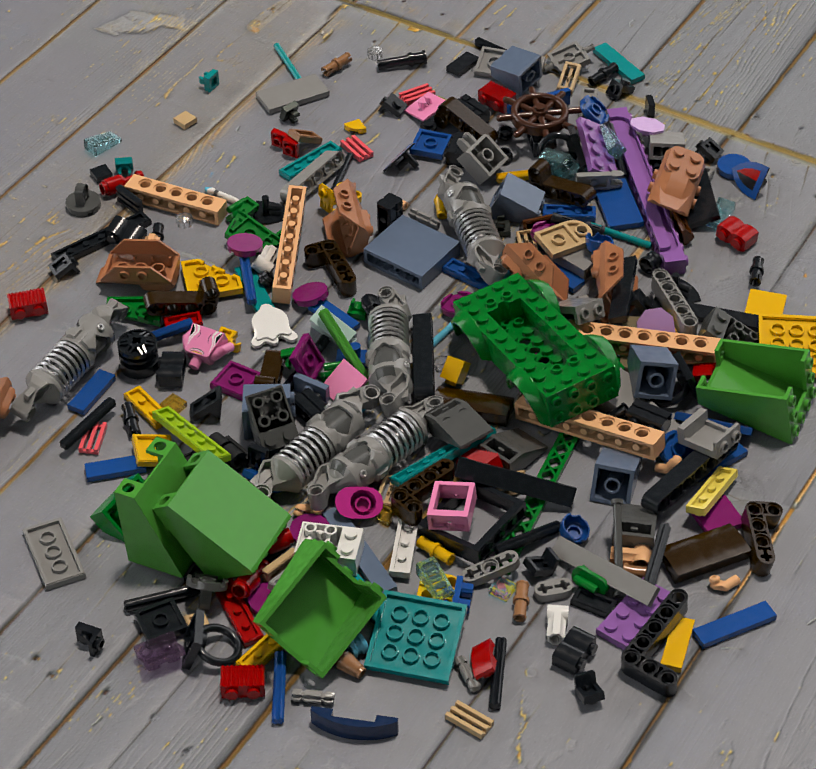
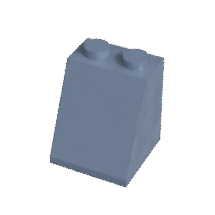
[490,46,543,97]
[490,172,545,223]
[627,344,679,400]
[242,384,296,440]
[590,447,642,505]

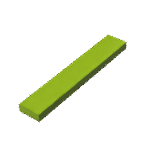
[152,406,231,462]

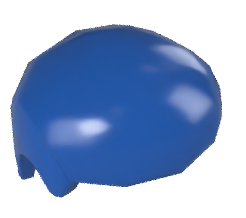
[585,232,614,254]
[559,513,590,545]

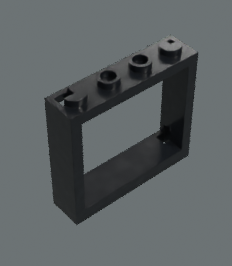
[418,479,527,564]

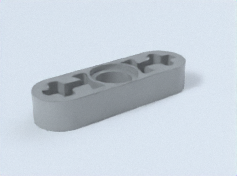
[461,550,520,587]

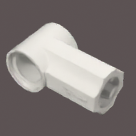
[251,245,278,273]
[546,604,569,645]

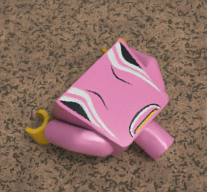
[182,323,242,370]

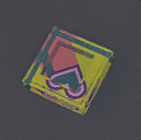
[488,576,516,602]

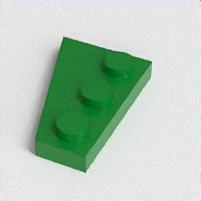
[106,296,161,327]

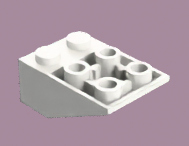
[294,521,364,576]

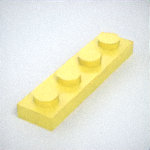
[686,466,738,516]

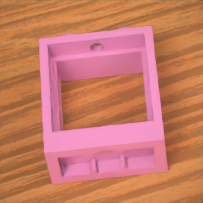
[427,481,477,532]

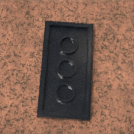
[685,170,721,229]

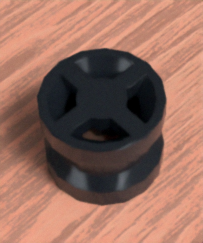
[639,251,662,274]

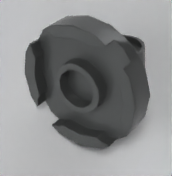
[65,183,101,217]
[186,573,229,611]

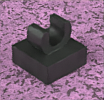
[279,101,300,124]
[494,215,511,237]

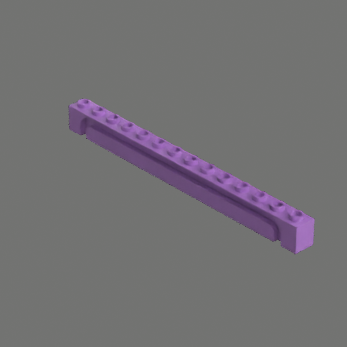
[606,107,688,275]

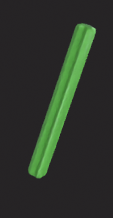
[318,308,369,386]

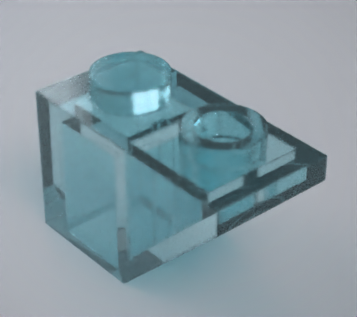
[538,148,580,179]

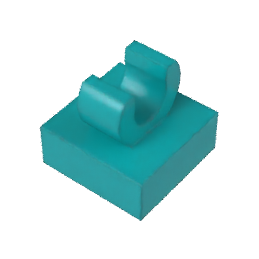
[199,69,219,92]
[115,157,134,176]

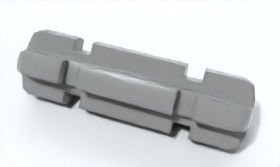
[408,208,441,229]
[454,655,481,693]
[292,689,335,705]

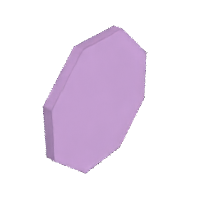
[630,116,665,137]
[636,308,675,332]

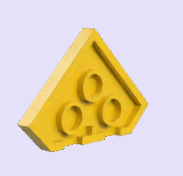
[181,259,243,297]

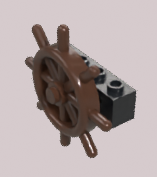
[496,86,582,158]

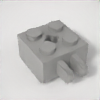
[456,132,509,185]

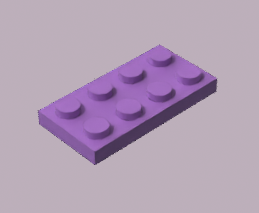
[576,117,617,172]
[596,577,677,650]

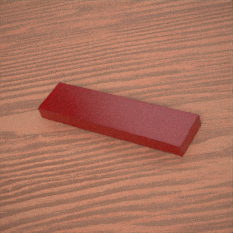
[214,578,264,648]

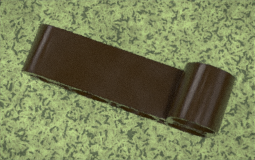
[434,96,498,142]
[528,158,597,208]
[304,239,357,297]
[143,276,220,316]
[254,350,285,384]
[391,459,454,526]
[741,501,783,577]

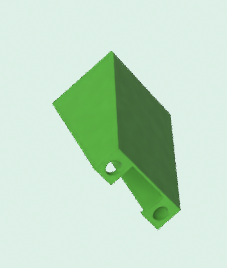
[696,339,816,444]
[114,437,194,578]
[152,450,292,580]
[253,538,387,678]

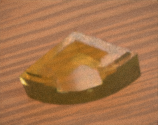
[376,505,395,527]

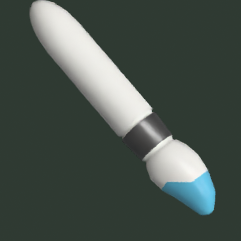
[205,187,239,204]

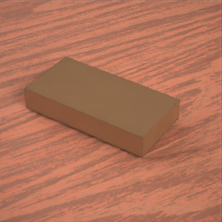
[287,129,323,144]

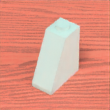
[310,305,357,344]

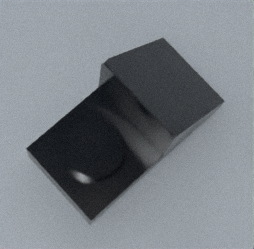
[190,386,222,422]

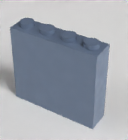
[364,215,460,290]

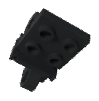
[184,432,248,470]

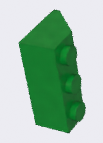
[90,473,145,542]

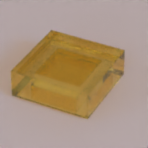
[160,393,187,413]

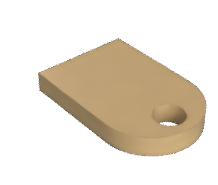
[534,220,592,260]

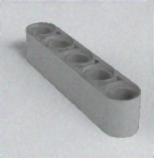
[280,150,345,202]
[651,269,698,335]

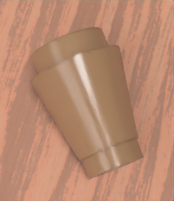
[335,651,366,679]

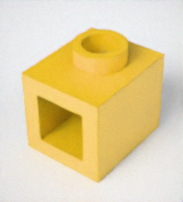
[440,355,471,386]

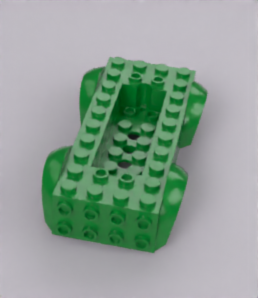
[451,273,621,428]

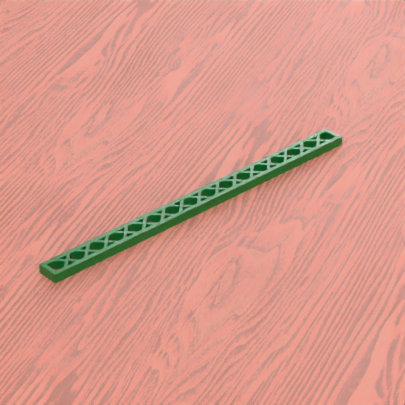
[491,357,620,575]

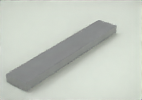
[552,536,660,607]

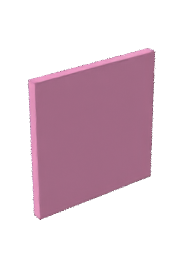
[404,92,445,122]
[324,359,368,400]

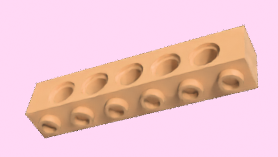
[124,174,228,226]

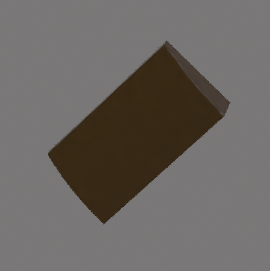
[435,386,514,427]
[662,523,751,584]

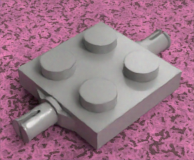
[543,41,595,75]

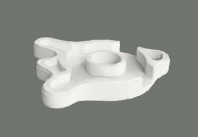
[251,304,298,349]

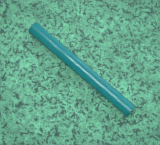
[274,43,302,80]
[591,222,653,249]

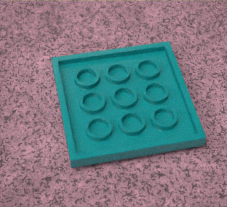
[364,590,468,685]

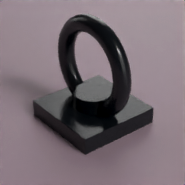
[537,124,586,172]
[648,352,698,407]
[182,609,243,670]

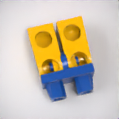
[417,570,474,614]

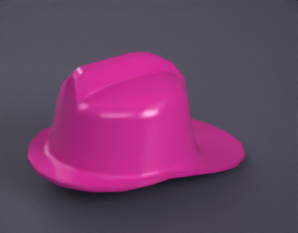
[335,487,383,519]

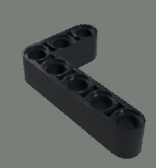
[621,589,688,697]

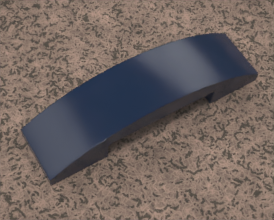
[310,706,399,741]

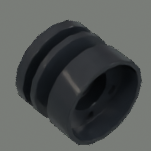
[117,329,159,380]

